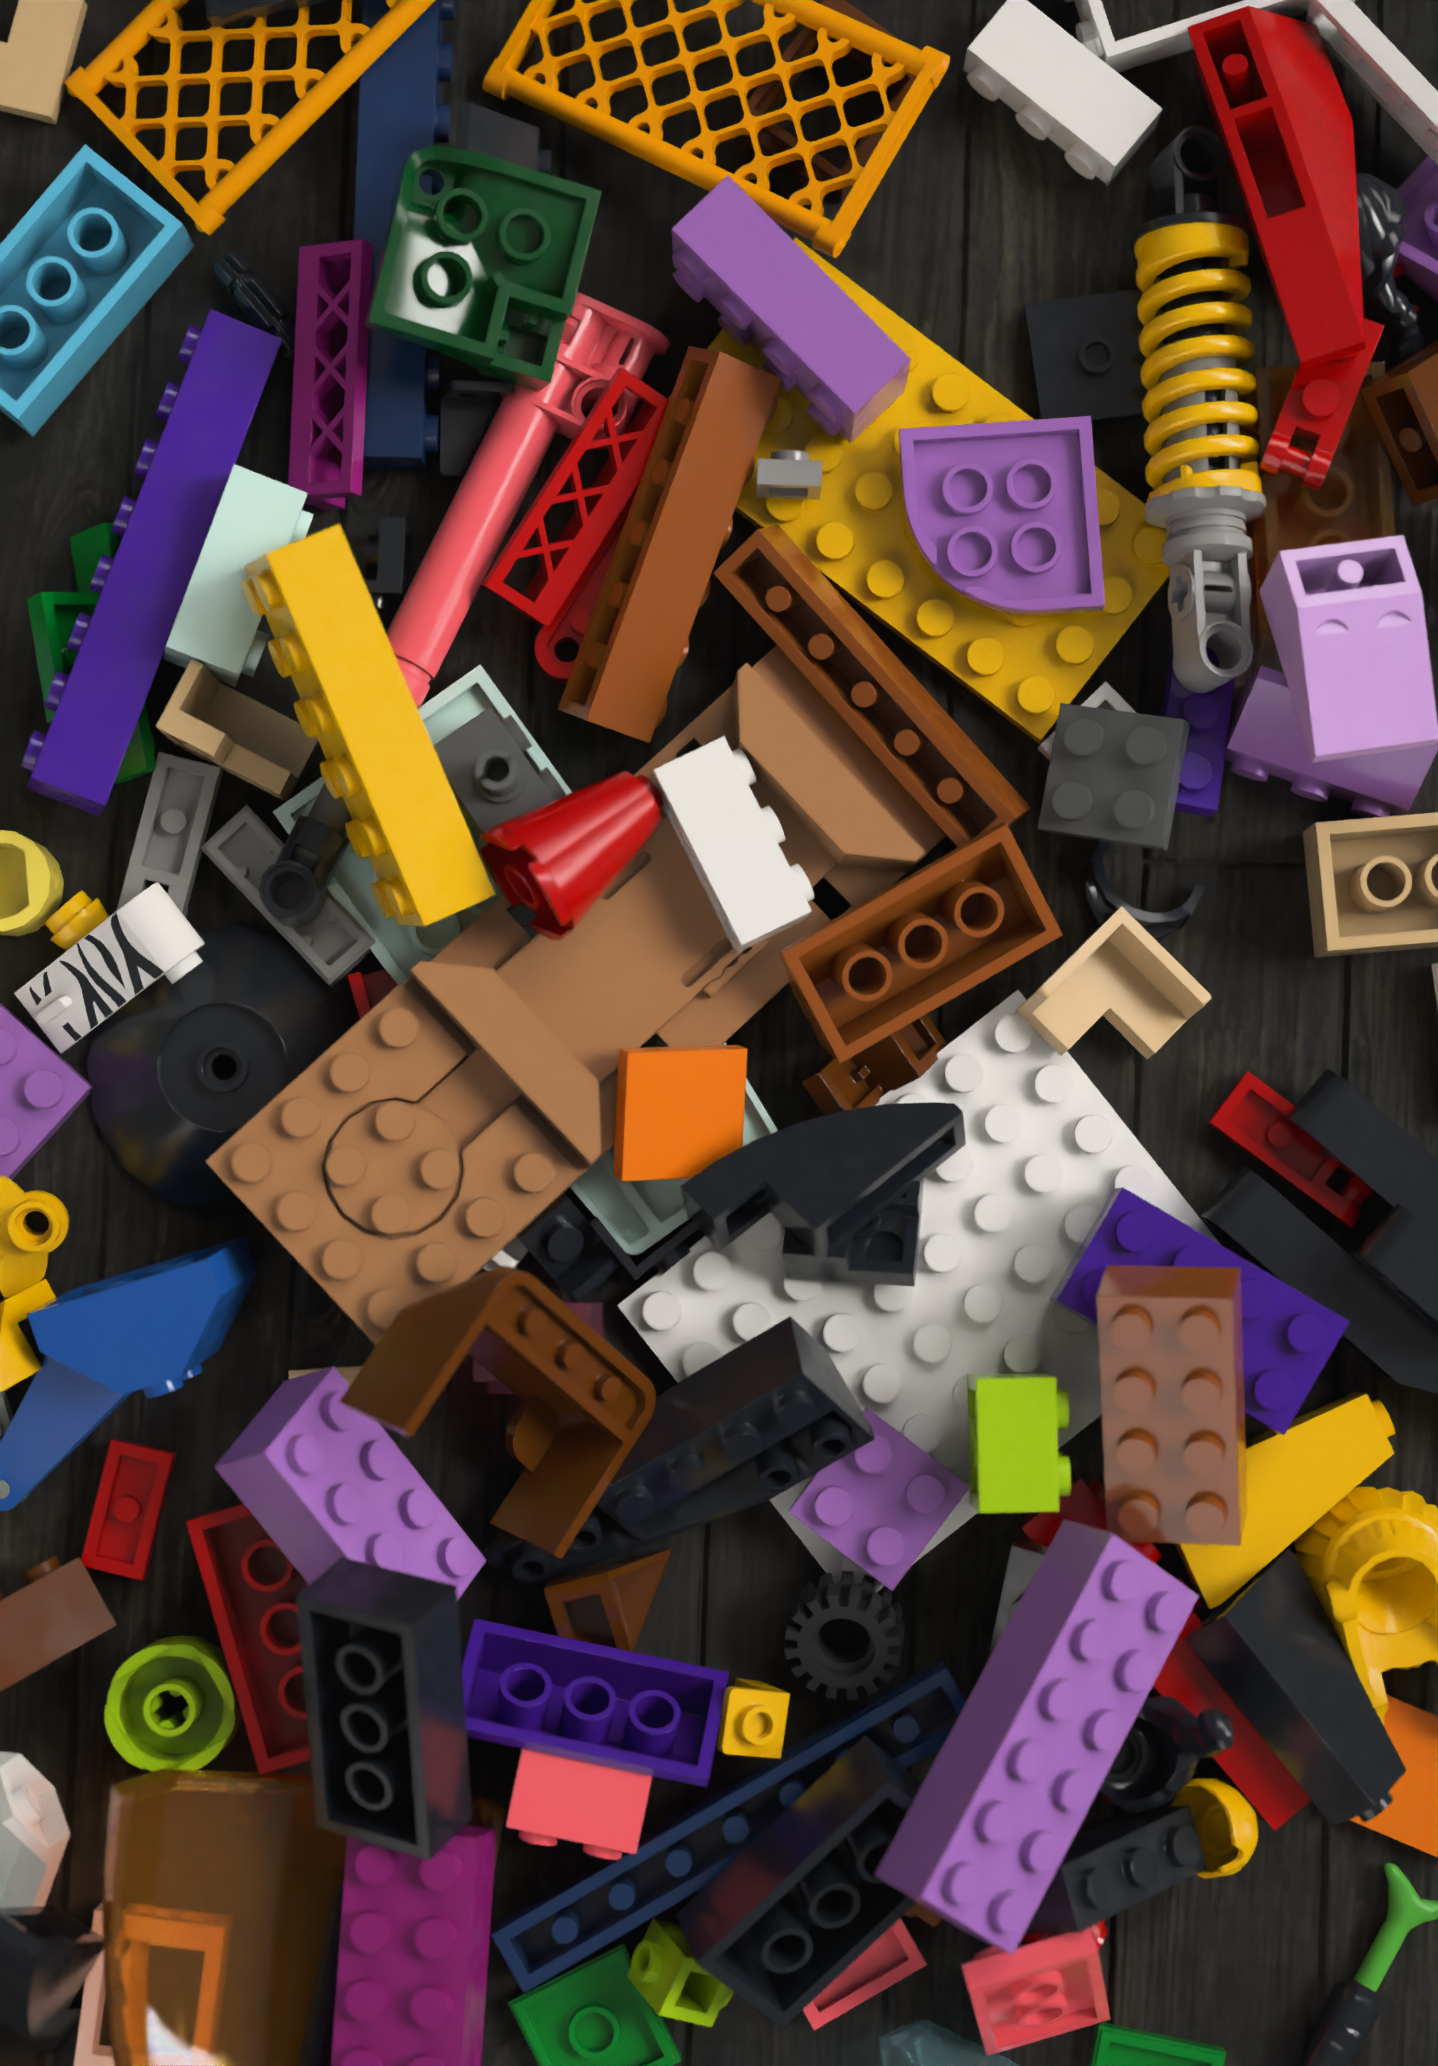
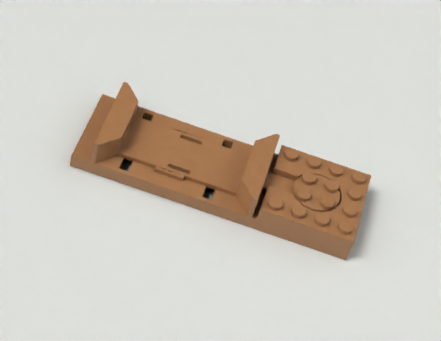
[205,645,947,1345]

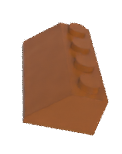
[779,822,1063,1064]

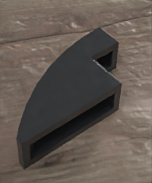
[680,1102,966,1261]
[0,1906,108,2054]

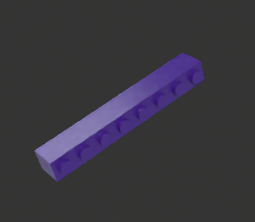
[20,309,282,817]

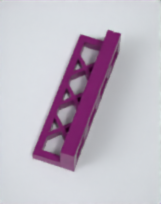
[288,239,373,510]

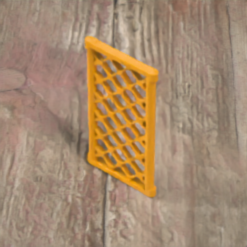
[64,0,436,236]
[483,0,950,258]

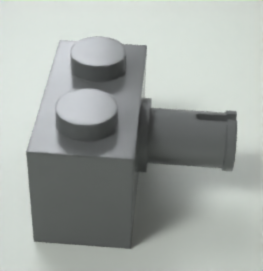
[433,707,566,833]

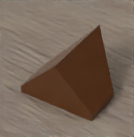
[544,1548,672,1652]

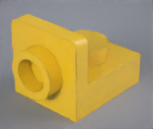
[717,1678,790,1759]

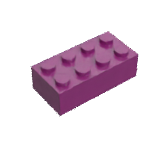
[331,1825,497,2066]

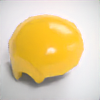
[1168,1778,1258,1879]

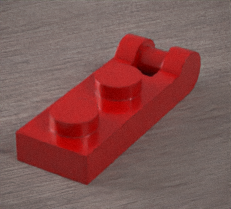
[1259,318,1385,491]
[1207,1071,1372,1230]

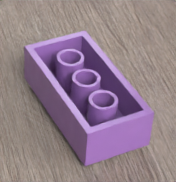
[672,175,911,444]
[215,1366,486,1599]

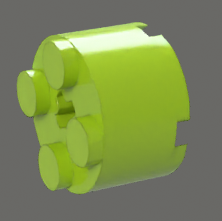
[104,1635,243,1776]

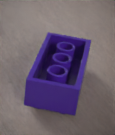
[1049,1187,1350,1435]

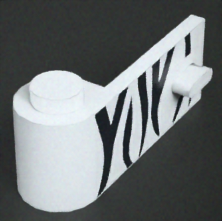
[14,882,205,1054]

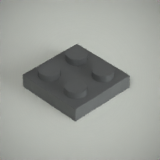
[1038,703,1190,850]

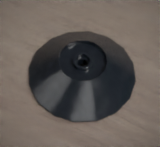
[86,925,360,1216]

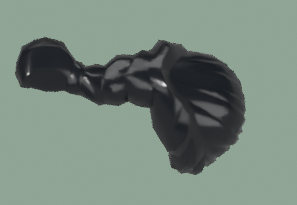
[1356,172,1427,367]
[1096,1696,1234,1813]

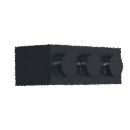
[1023,1805,1207,1935]

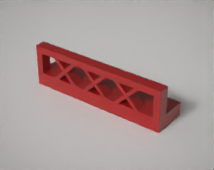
[481,368,669,627]

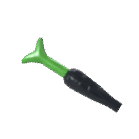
[1301,1863,1438,2066]

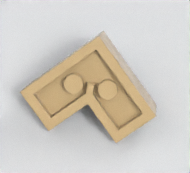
[156,659,319,802]
[1016,906,1212,1059]

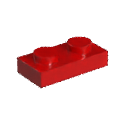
[81,1438,177,1580]

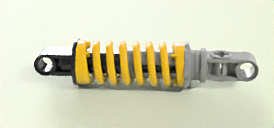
[1130,126,1266,693]

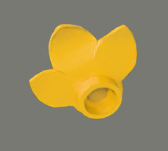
[0,1175,69,1298]

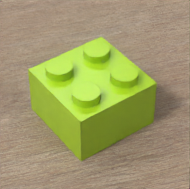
[967,1373,1071,1513]

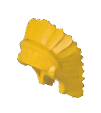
[1295,1487,1438,1725]

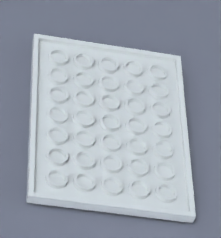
[617,990,1221,1593]

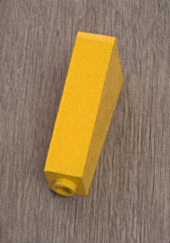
[1173,1391,1395,1610]

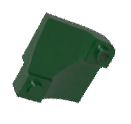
[364,145,602,391]

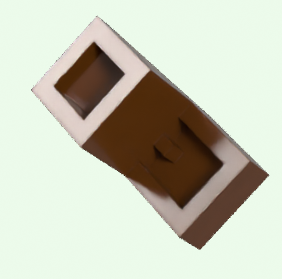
[801,1014,948,1115]

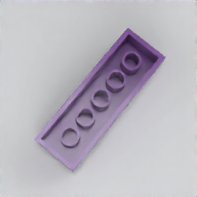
[875,1519,1199,1955]

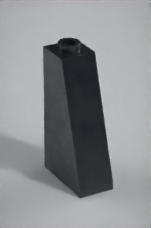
[1184,1549,1406,1827]

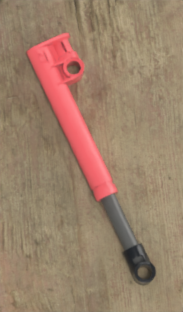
[259,292,670,928]

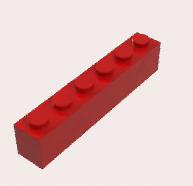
[1016,1474,1311,1831]

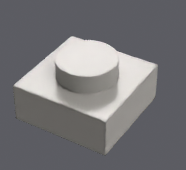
[756,450,822,500]

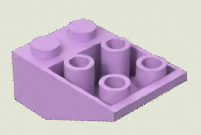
[1259,535,1438,763]

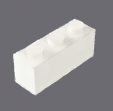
[963,0,1163,185]
[650,736,814,954]

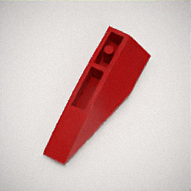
[1187,6,1366,370]

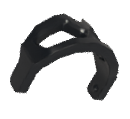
[1082,841,1206,942]

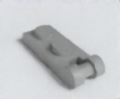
[117,752,224,919]

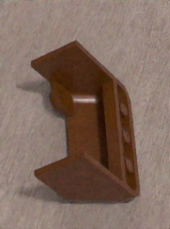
[339,1266,656,1559]

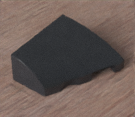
[782,1178,924,1287]

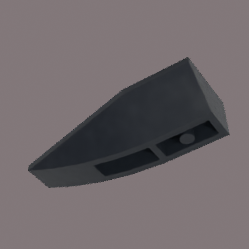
[483,1316,875,1590]

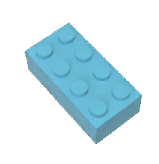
[0,144,194,436]

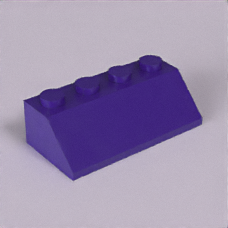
[462,1619,729,1787]

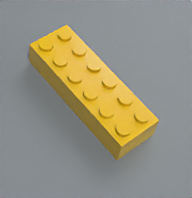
[242,524,496,926]

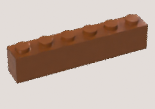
[558,346,782,743]
[713,525,1031,847]

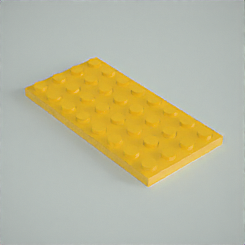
[668,237,1169,744]

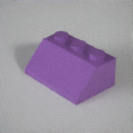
[1224,665,1438,818]

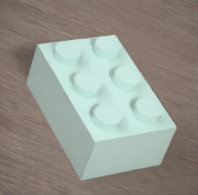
[164,464,314,687]

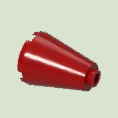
[480,771,664,941]

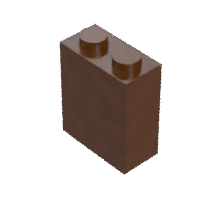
[1360,340,1438,506]

